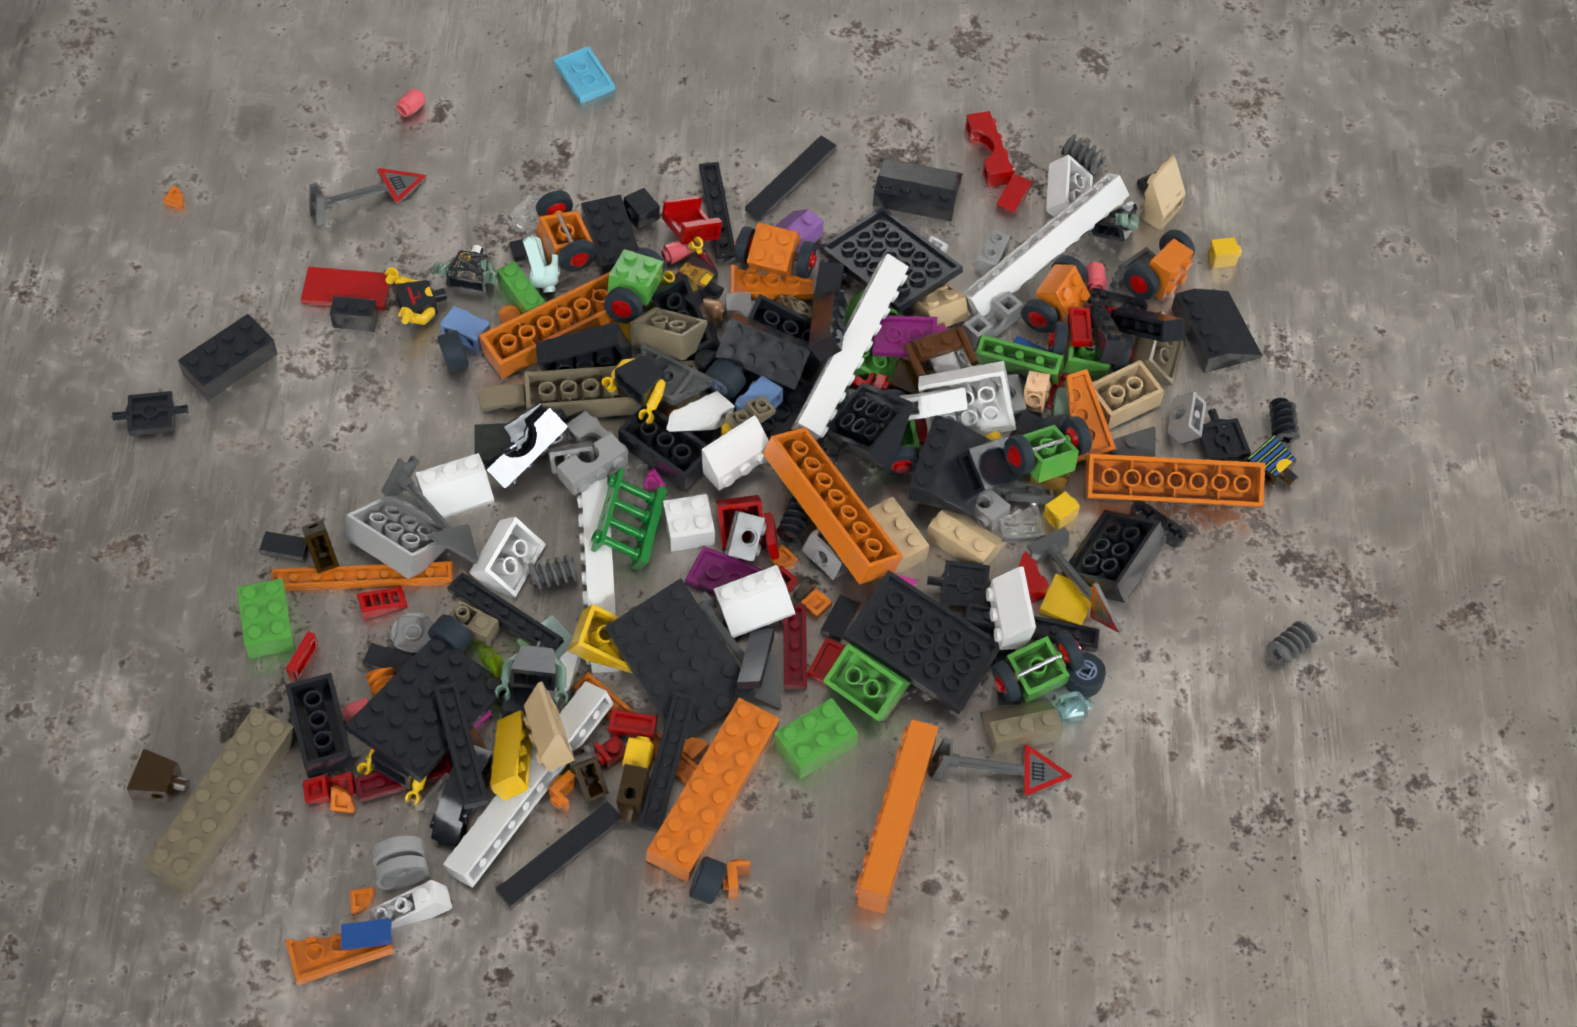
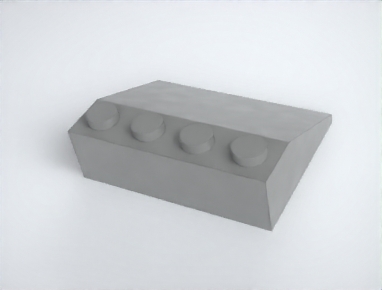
[343,495,446,579]

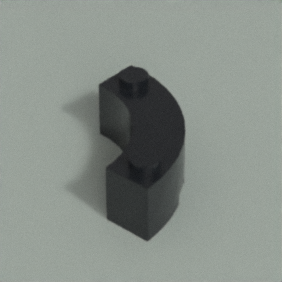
[429,745,493,848]

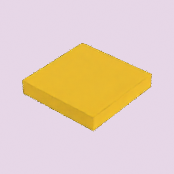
[1039,573,1092,625]

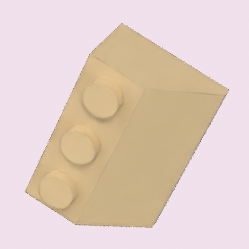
[927,510,1006,565]
[523,682,575,772]

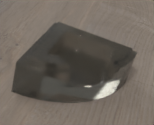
[793,580,820,602]

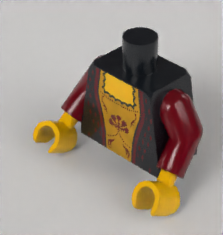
[660,237,724,299]

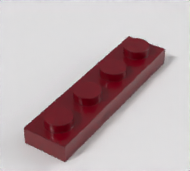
[783,604,807,689]
[354,755,452,803]

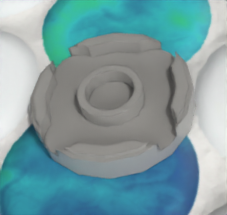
[390,612,434,655]

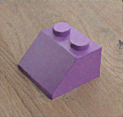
[775,209,824,253]

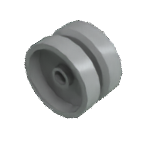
[370,835,429,890]

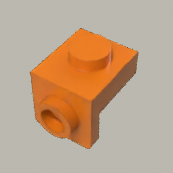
[549,770,577,813]
[722,859,751,899]

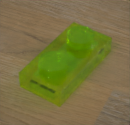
[476,642,504,677]

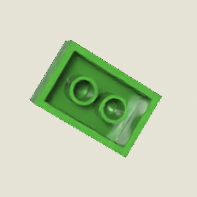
[237,578,296,659]
[823,643,910,721]
[773,698,859,780]

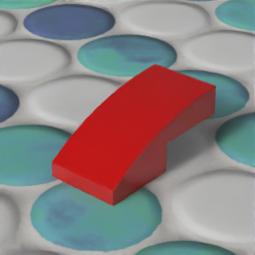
[996,174,1033,215]
[303,772,357,804]

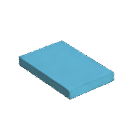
[554,46,615,104]

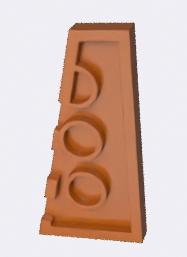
[731,265,814,300]
[1066,369,1116,462]
[285,933,394,985]

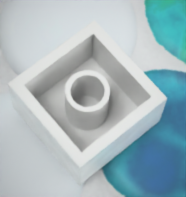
[663,494,715,552]

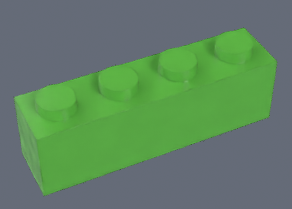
[976,335,1064,385]

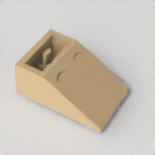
[1140,155,1186,230]
[911,282,969,327]

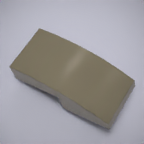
[776,295,812,319]
[479,384,526,412]
[725,396,776,429]

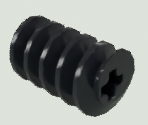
[1269,398,1300,445]
[776,496,811,546]

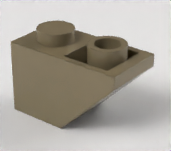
[449,600,500,650]

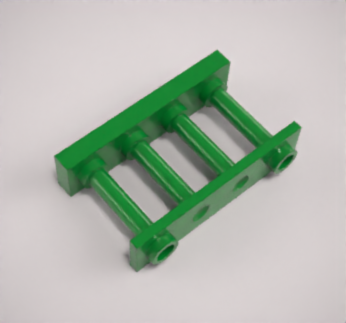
[591,468,667,571]

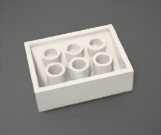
[918,361,1016,436]

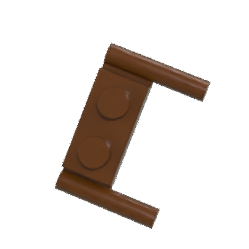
[904,327,979,380]

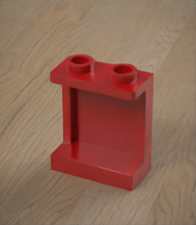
[661,196,722,245]

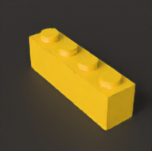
[490,710,532,801]

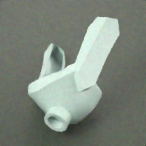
[522,235,560,293]

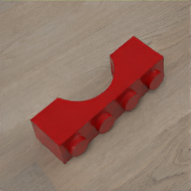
[965,111,1015,188]

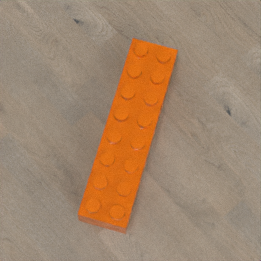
[479,271,647,379]
[763,427,903,584]
[1084,454,1265,508]
[646,698,780,883]
[855,719,939,914]

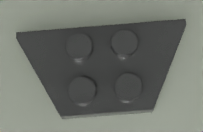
[641,343,714,406]
[1106,426,1156,457]

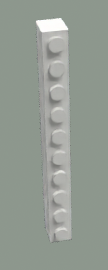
[962,173,1130,317]
[791,253,908,440]
[577,476,619,673]
[443,681,613,888]

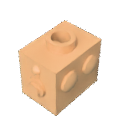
[1024,371,1051,413]

